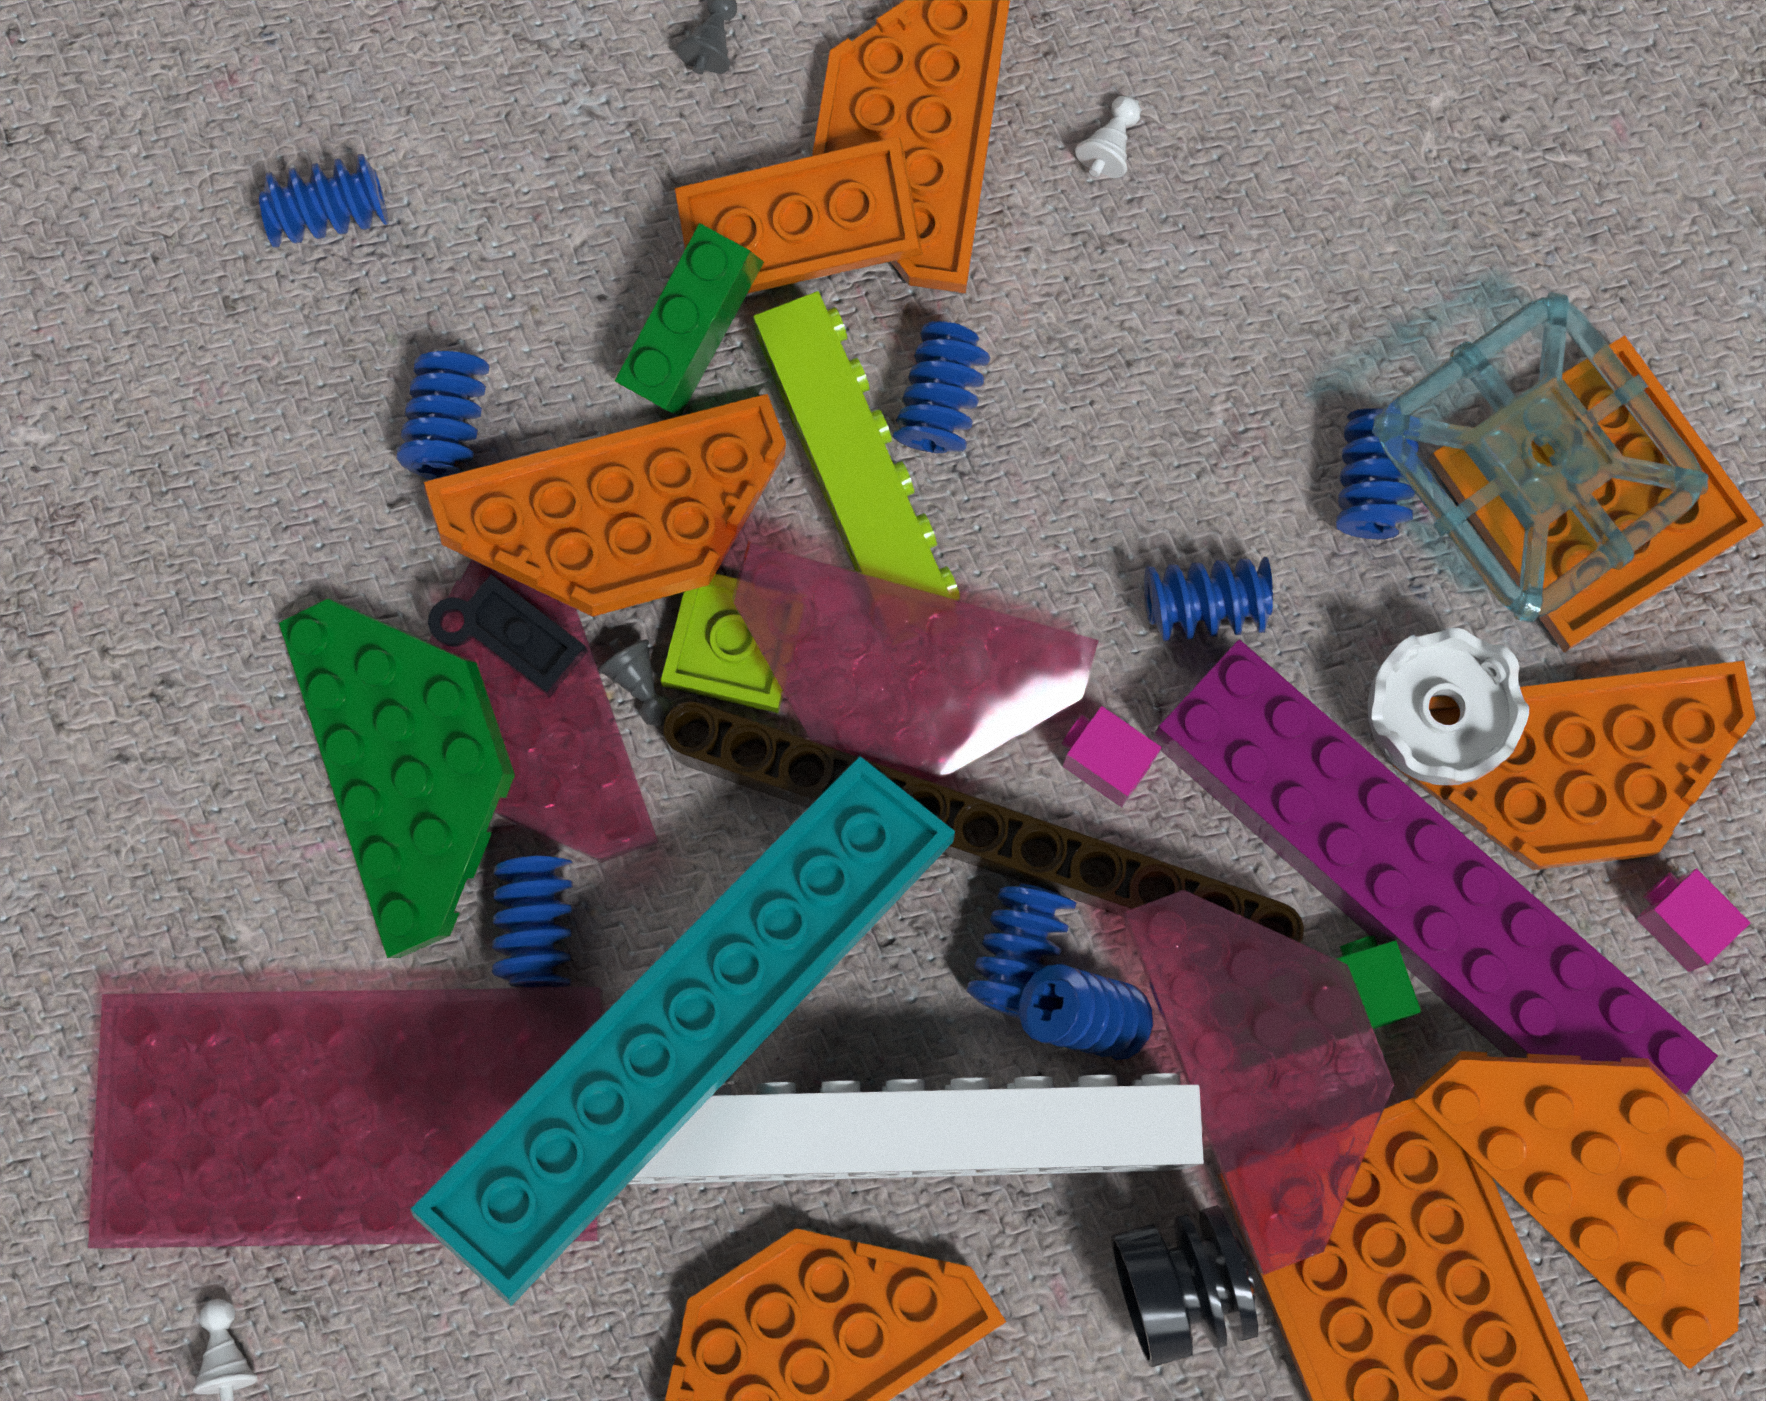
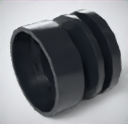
[1111,1205,1258,1367]

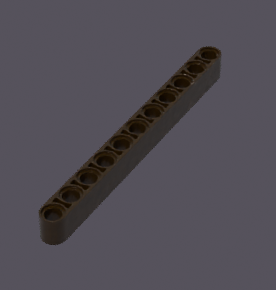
[663,702,1304,965]

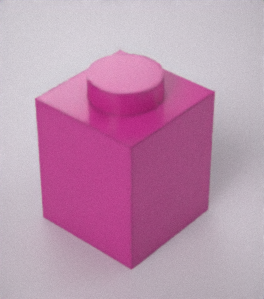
[1062,706,1162,808]
[1636,868,1751,972]

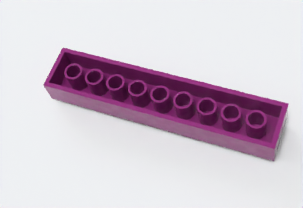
[1152,639,1718,1095]

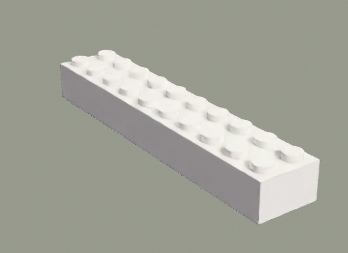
[627,1073,1204,1185]

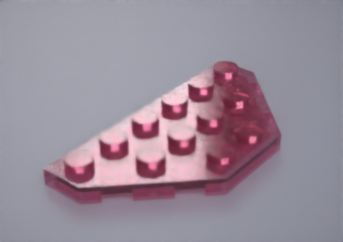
[732,541,1099,783]
[428,559,659,863]
[1122,890,1394,1275]

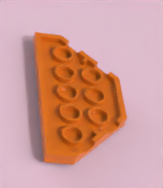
[812,0,1010,293]
[424,394,786,617]
[1392,661,1756,870]
[1414,1051,1744,1370]
[665,1228,1006,1401]

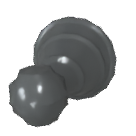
[676,0,737,74]
[597,638,673,727]

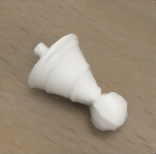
[1075,96,1142,179]
[193,1299,258,1401]

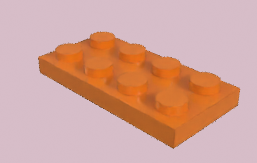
[675,136,923,294]

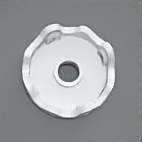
[1367,628,1529,785]

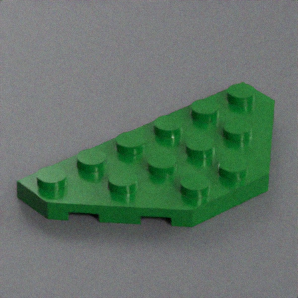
[279,599,515,958]

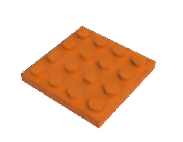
[1428,335,1764,653]

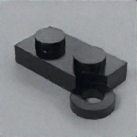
[428,574,588,698]

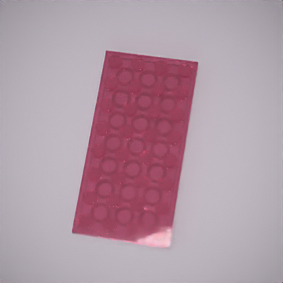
[88,987,603,1249]

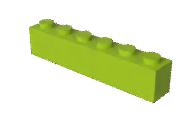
[753,291,960,647]

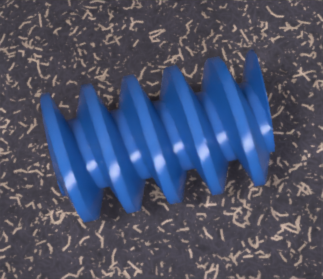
[259,154,389,248]
[892,321,990,453]
[397,351,490,480]
[1336,408,1421,540]
[1144,557,1273,641]
[492,856,573,988]
[966,884,1077,1019]
[1019,964,1153,1060]

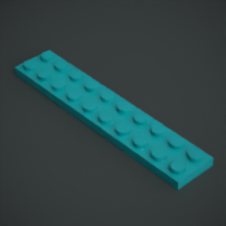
[410,756,955,1306]

